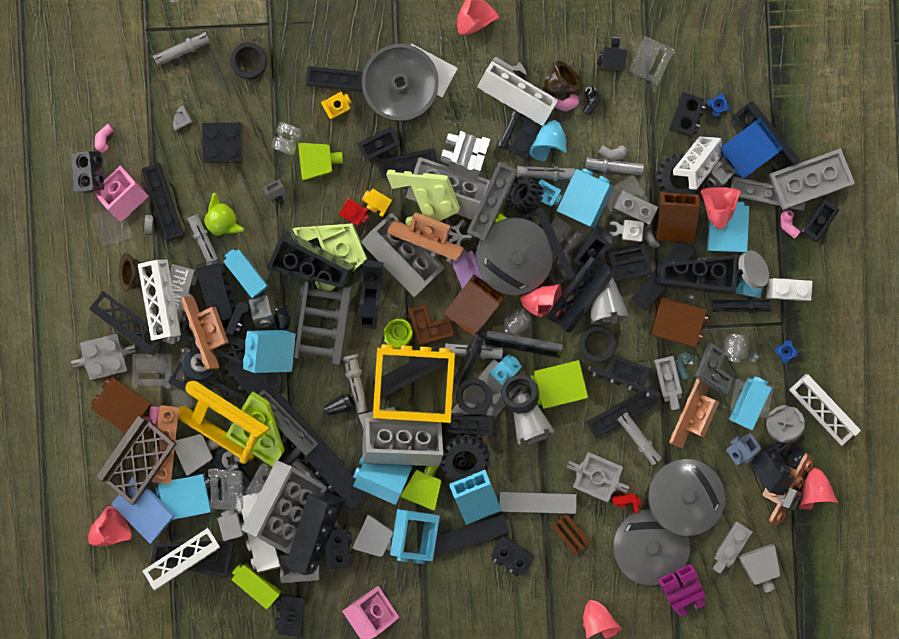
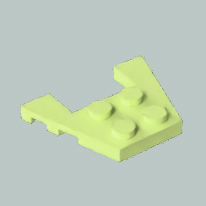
[386,170,460,226]
[293,223,368,298]

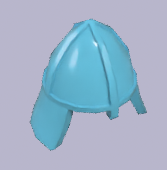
[529,120,567,162]

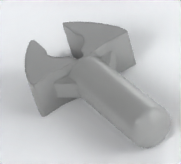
[493,57,527,75]

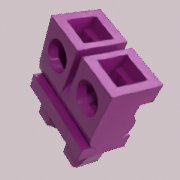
[658,564,706,617]

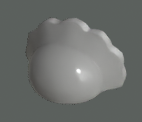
[642,225,660,248]

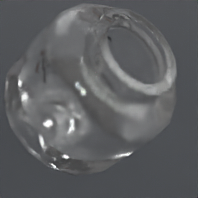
[504,309,532,337]
[723,334,749,362]

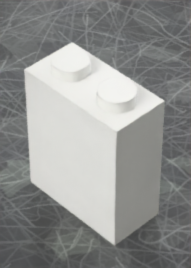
[766,278,812,301]

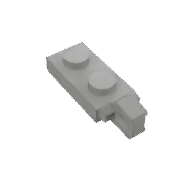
[654,356,682,410]
[713,521,752,573]

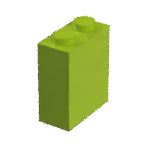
[531,360,588,409]
[231,561,281,610]

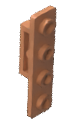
[387,212,464,261]
[181,296,229,370]
[669,378,720,448]
[151,405,179,484]
[762,453,814,526]

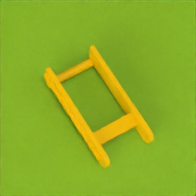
[178,381,269,464]

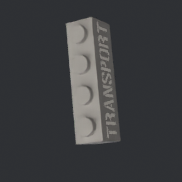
[155,264,198,344]

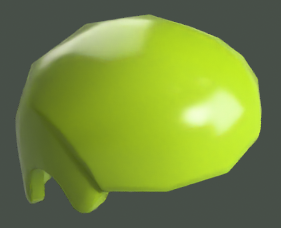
[384,319,413,348]

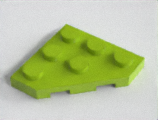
[225,392,285,467]

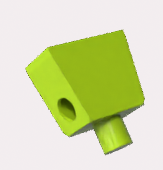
[298,143,343,181]
[400,466,441,510]

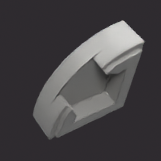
[173,105,193,131]

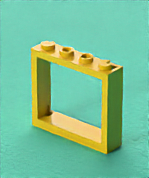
[373,344,455,423]

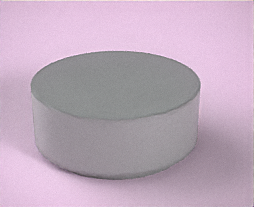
[144,215,153,234]

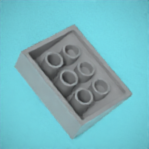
[241,460,327,554]

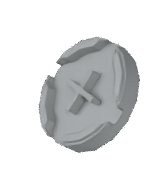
[739,251,769,288]
[766,405,805,443]

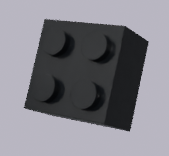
[202,122,243,163]

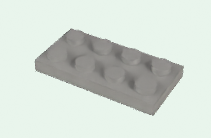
[769,148,855,210]
[451,359,522,439]

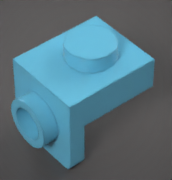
[539,179,562,207]
[735,274,763,298]
[490,353,522,386]

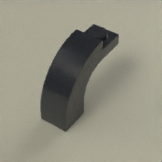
[357,260,384,329]

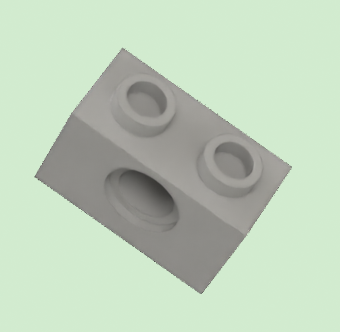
[612,190,658,225]
[218,509,245,541]

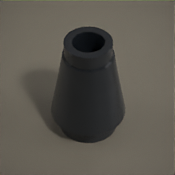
[324,393,354,416]

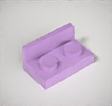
[452,251,485,289]

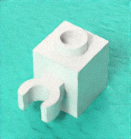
[610,220,644,242]

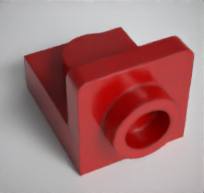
[338,198,369,226]
[611,493,641,513]

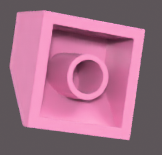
[92,165,148,222]
[342,586,400,639]

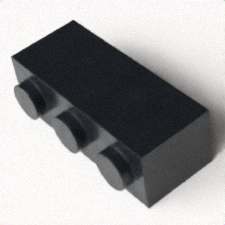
[196,259,236,321]

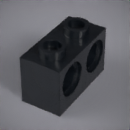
[669,92,706,137]
[70,151,104,192]

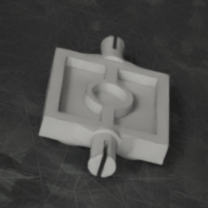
[71,333,137,380]
[566,452,629,502]

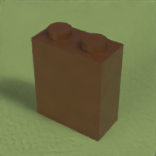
[655,192,700,242]
[444,274,504,336]
[650,298,708,347]
[91,377,152,433]

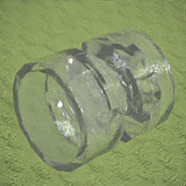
[271,122,303,156]

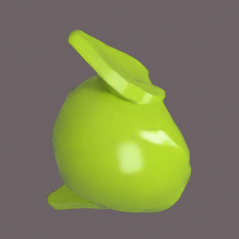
[204,193,244,236]

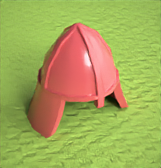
[457,0,499,35]
[701,187,741,230]
[520,284,562,317]
[799,468,838,510]
[88,506,132,547]
[583,600,622,639]

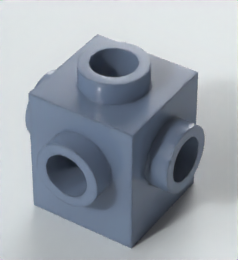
[726,433,761,465]

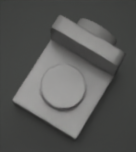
[704,158,735,188]
[249,295,275,328]

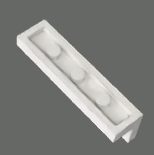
[673,136,722,189]
[138,259,181,340]
[789,374,861,446]
[143,528,221,591]

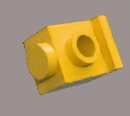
[321,92,352,120]
[362,188,392,217]

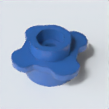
[707,94,730,116]
[775,340,798,363]

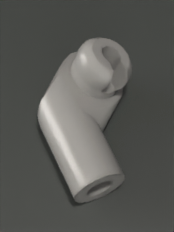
[598,145,628,161]

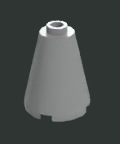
[591,278,629,326]
[512,391,554,446]

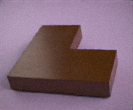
[408,304,455,346]

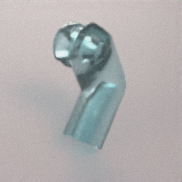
[675,352,692,381]

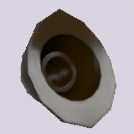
[543,61,583,94]
[119,253,153,291]

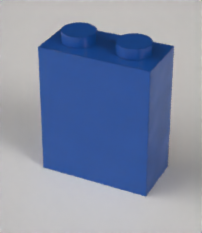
[720,118,783,179]

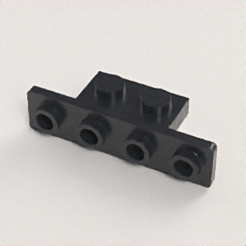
[588,355,662,399]

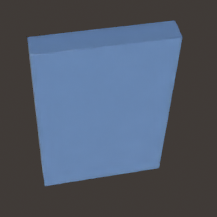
[112,476,175,544]

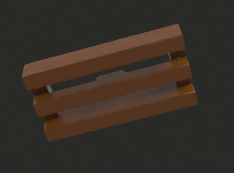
[552,513,591,555]

